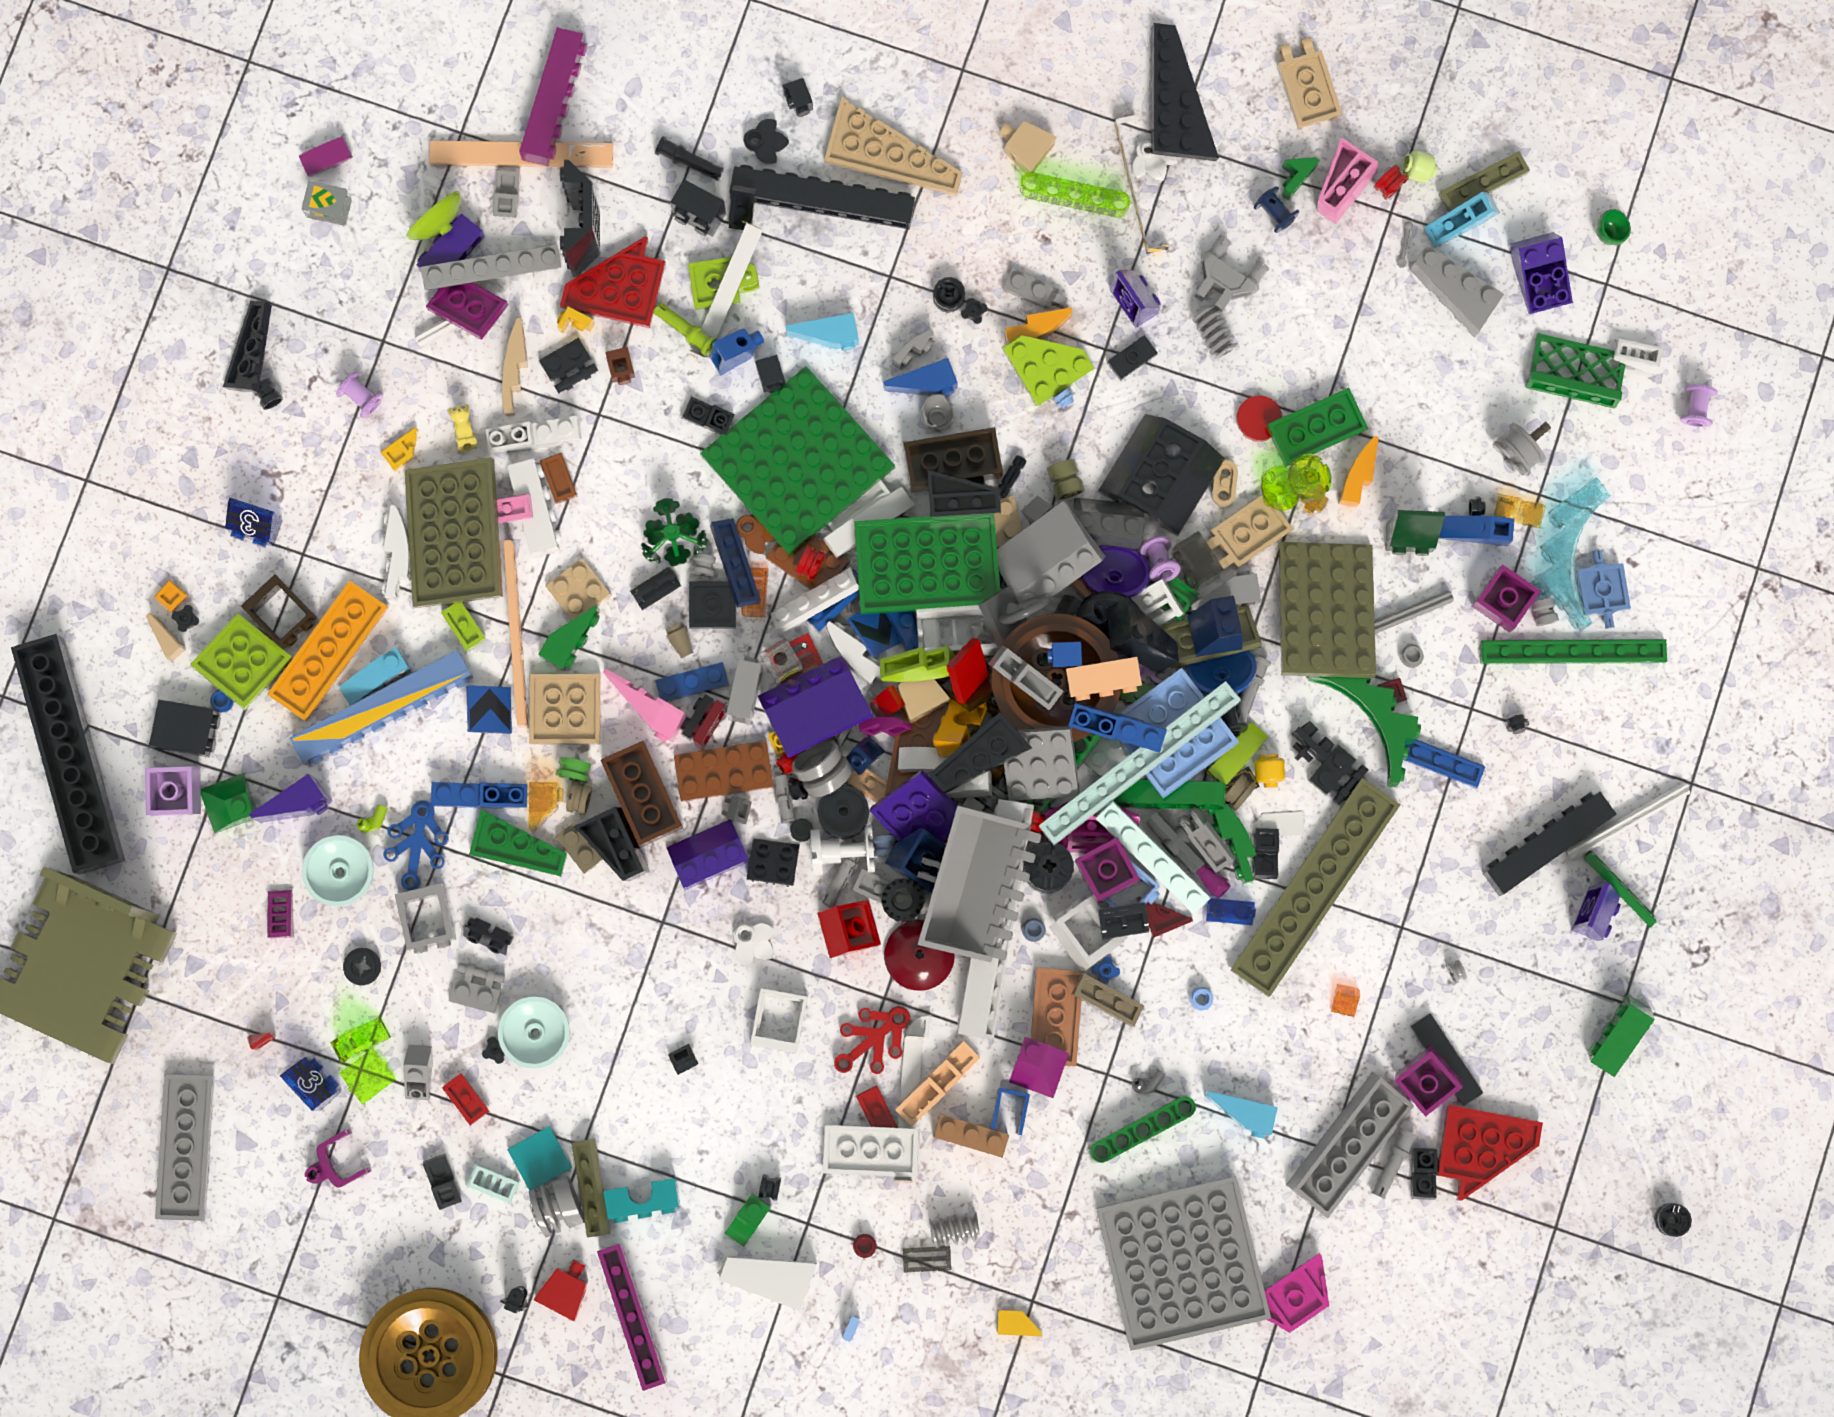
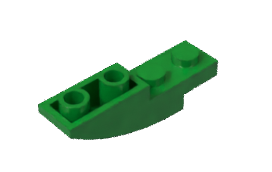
[1207,803,1256,885]

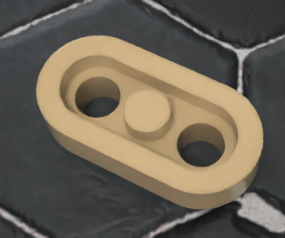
[1212,460,1238,507]

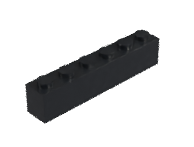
[1482,792,1617,896]

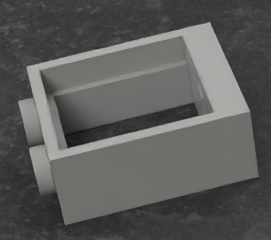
[726,657,763,725]
[394,883,456,954]

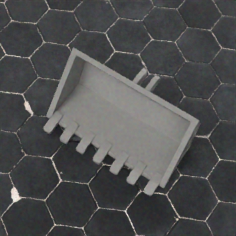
[917,805,1041,962]

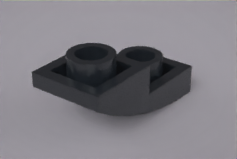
[681,396,735,434]
[1411,1148,1438,1200]

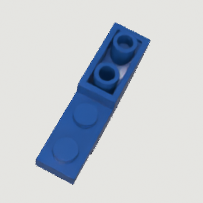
[1068,703,1167,753]
[430,782,527,809]

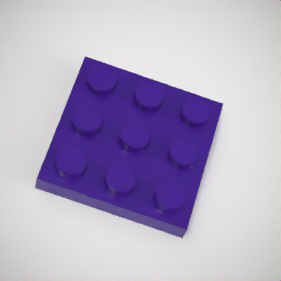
[870,769,957,842]

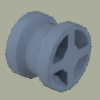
[872,835,896,857]

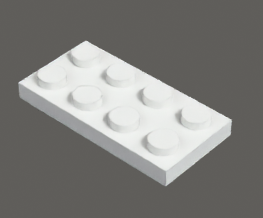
[823,1125,920,1177]

